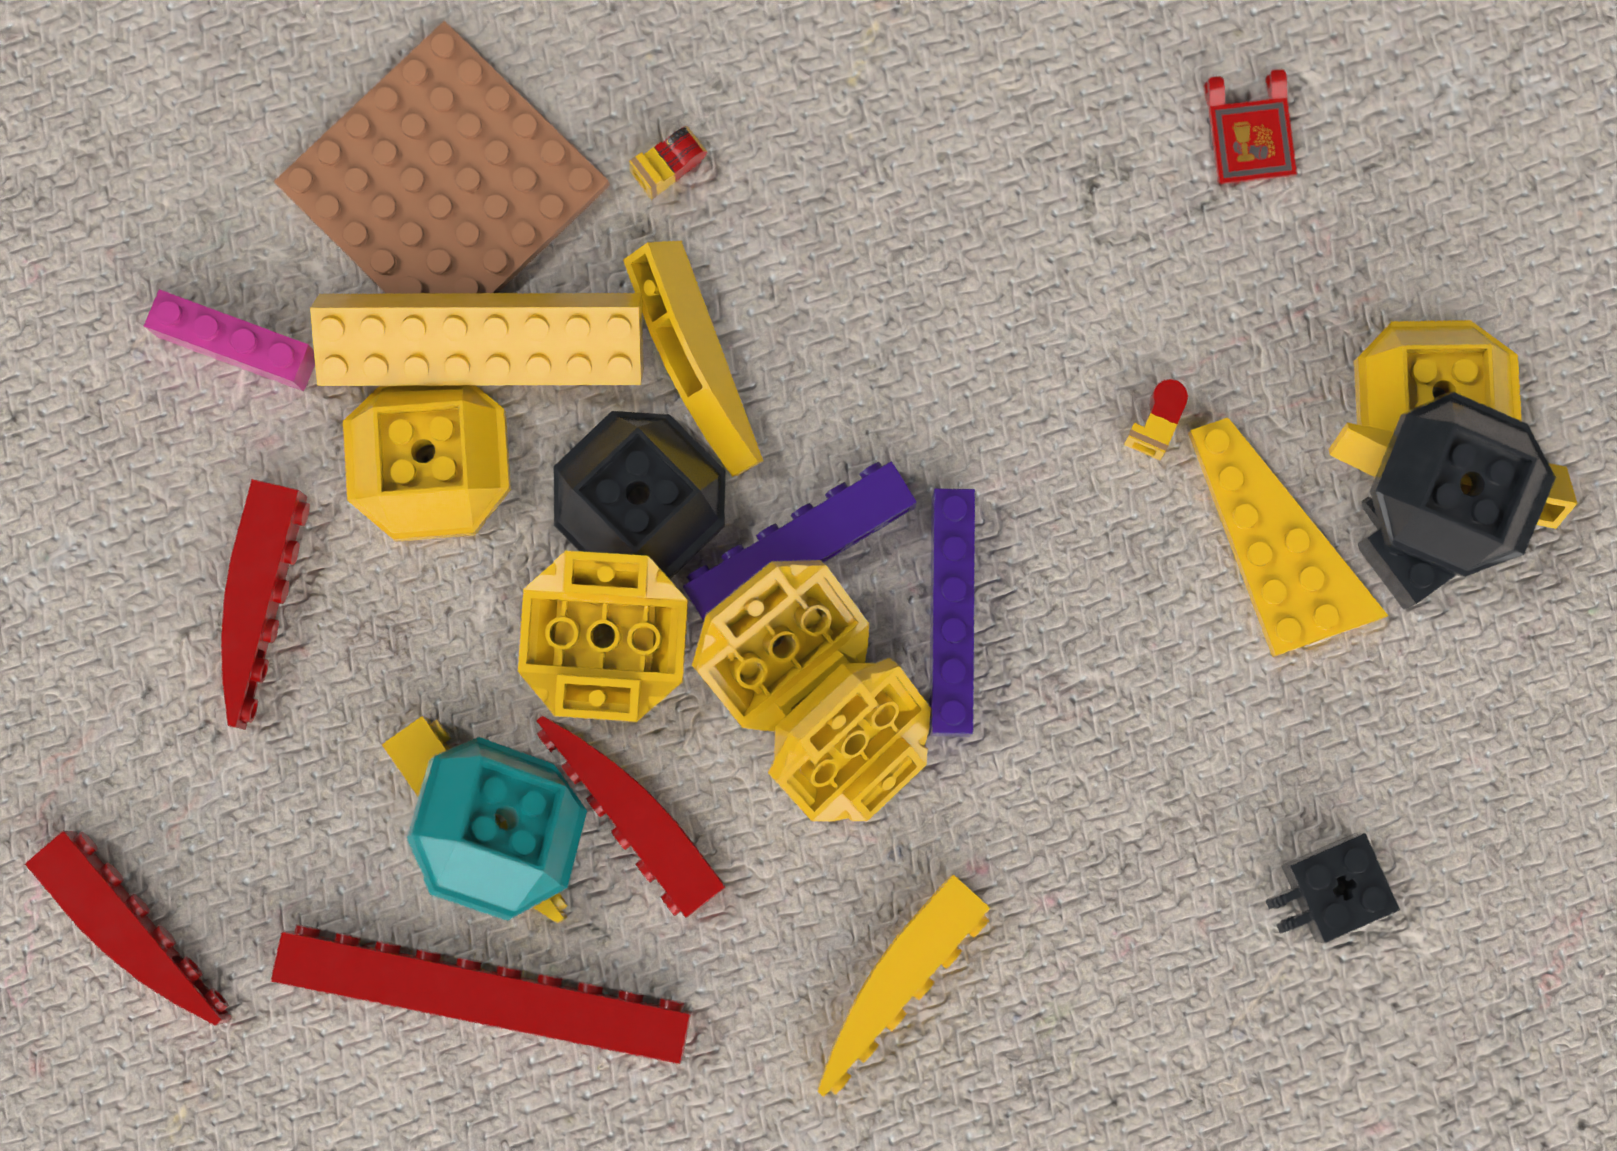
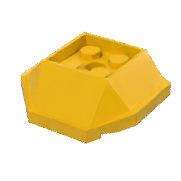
[1354,320,1522,432]
[343,385,511,542]
[518,550,689,722]
[692,560,869,731]
[768,657,931,821]

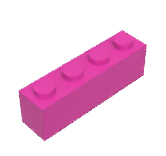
[144,289,315,392]

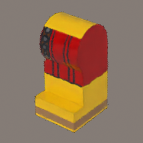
[629,126,708,200]
[1124,379,1188,460]

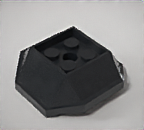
[1370,392,1556,577]
[553,411,726,579]

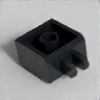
[1357,496,1456,610]
[1266,833,1400,943]

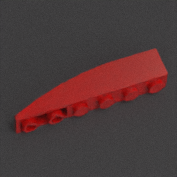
[221,479,310,730]
[536,716,726,918]
[24,830,232,1026]

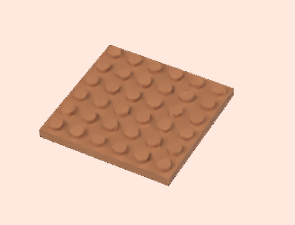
[274,21,610,293]

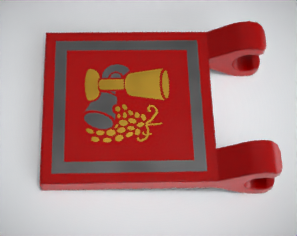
[1204,69,1297,185]

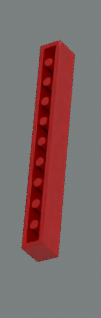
[270,925,692,1064]

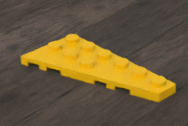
[1188,417,1389,657]

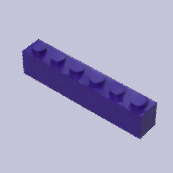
[683,461,917,622]
[929,488,975,737]

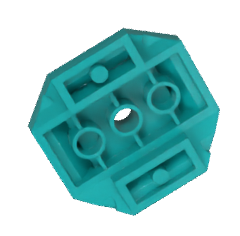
[407,737,587,921]

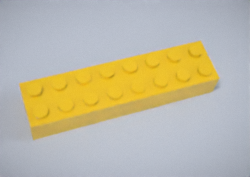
[310,293,644,386]

